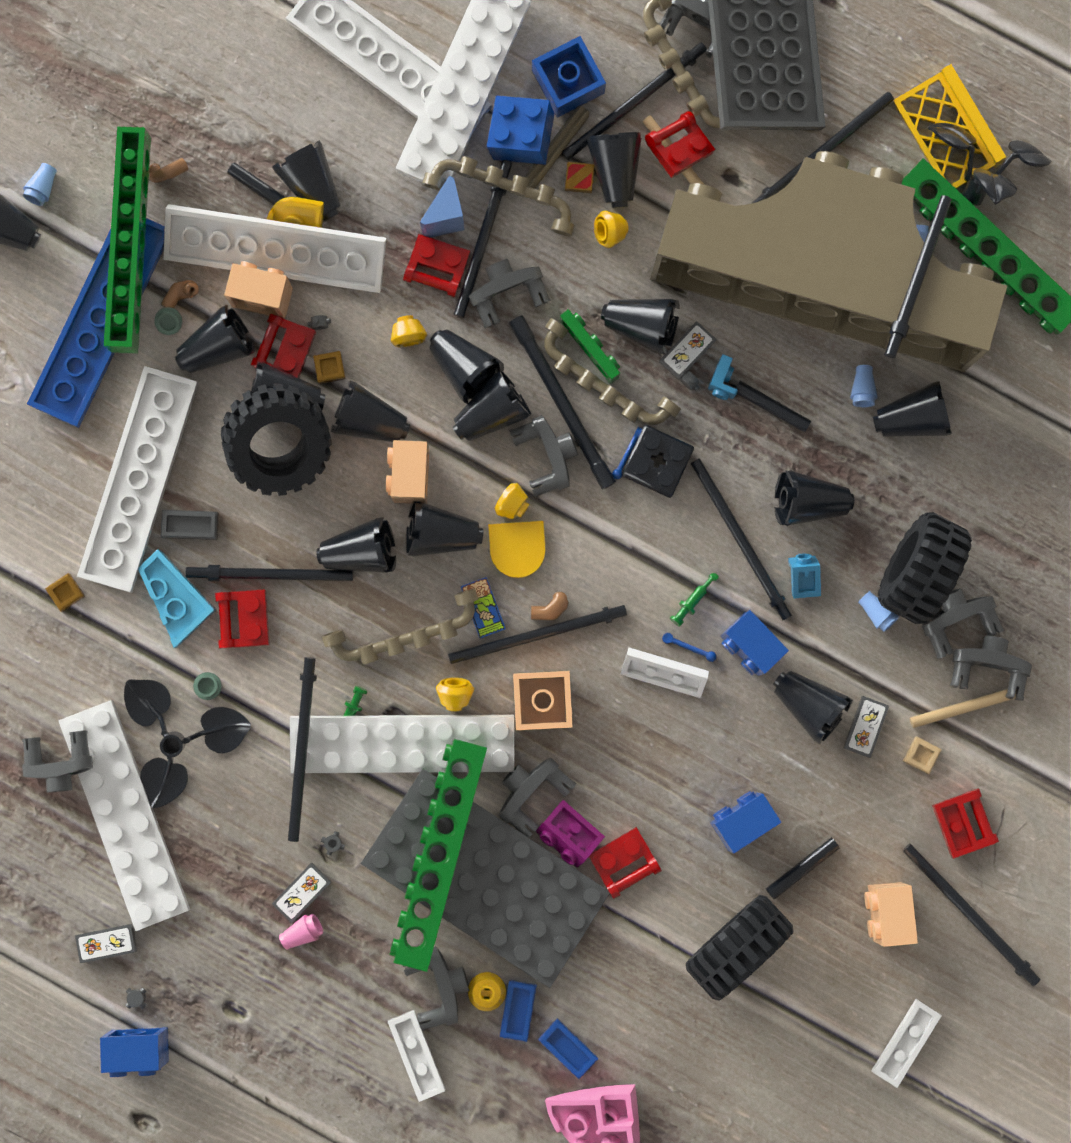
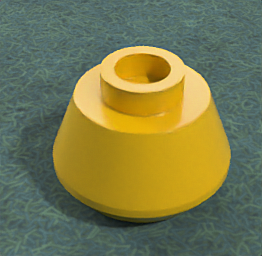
[594,211,629,248]
[390,315,428,348]
[494,483,530,519]
[436,678,474,712]
[468,972,506,1011]

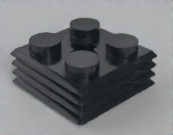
[622,425,694,498]

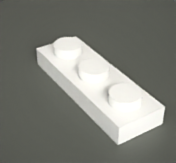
[621,648,709,698]
[871,999,942,1088]
[388,1010,446,1102]

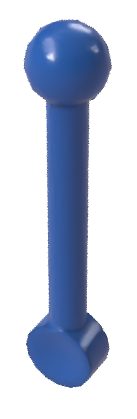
[612,427,642,480]
[662,633,717,662]

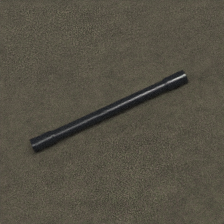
[509,315,616,490]

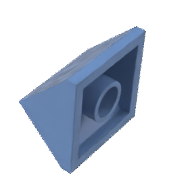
[420,175,465,238]

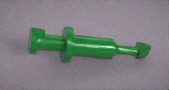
[670,573,719,627]
[343,685,368,716]

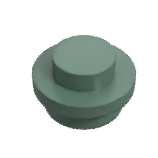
[154,307,182,335]
[193,672,222,700]

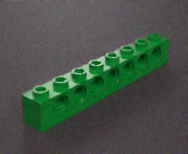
[104,126,151,353]
[902,158,1071,335]
[389,739,487,972]

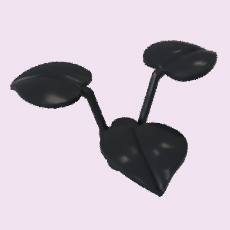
[927,123,1052,205]
[124,679,251,808]

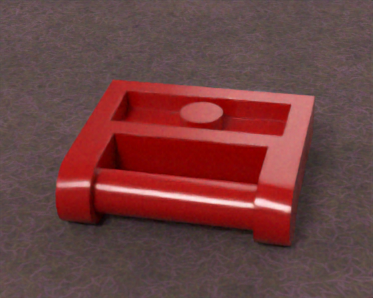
[645,111,716,178]
[403,234,471,297]
[250,314,316,378]
[215,589,270,649]
[932,788,999,859]
[589,827,662,899]

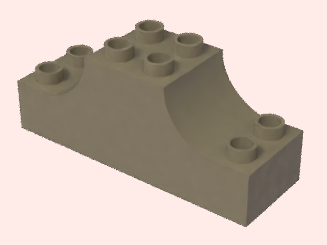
[650,151,1007,372]

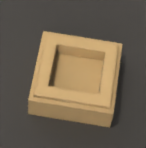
[903,737,942,774]

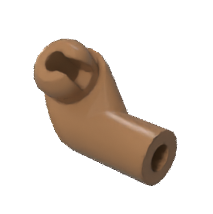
[149,158,188,183]
[160,280,199,308]
[531,592,569,620]

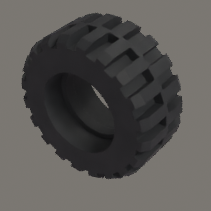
[221,383,332,496]
[878,512,972,624]
[685,895,794,1001]

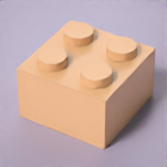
[224,262,293,319]
[386,440,430,504]
[513,671,572,731]
[864,882,918,947]

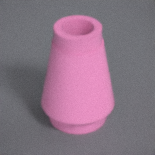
[279,914,323,950]

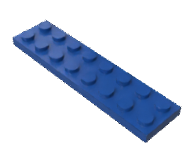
[27,218,165,428]

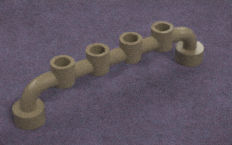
[643,0,720,128]
[422,156,575,237]
[544,318,681,425]
[322,588,478,665]

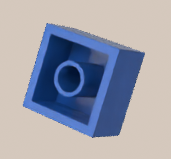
[532,36,606,118]
[487,96,555,165]
[720,610,789,676]
[710,791,782,853]
[100,1027,169,1077]

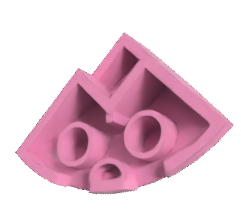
[545,1084,640,1143]

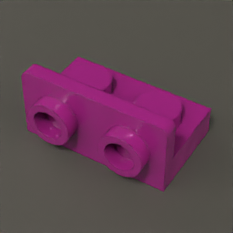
[536,800,605,868]

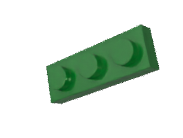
[559,309,620,384]

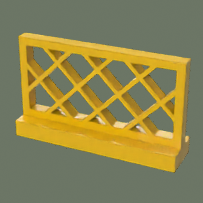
[893,64,1006,189]

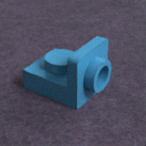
[708,354,738,400]
[788,553,821,599]

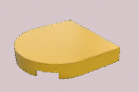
[267,197,324,228]
[488,521,545,578]

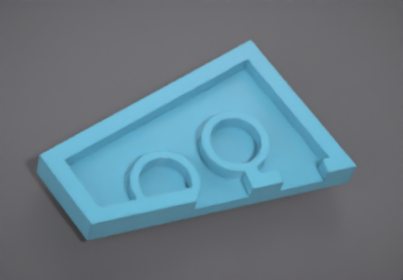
[138,549,216,648]

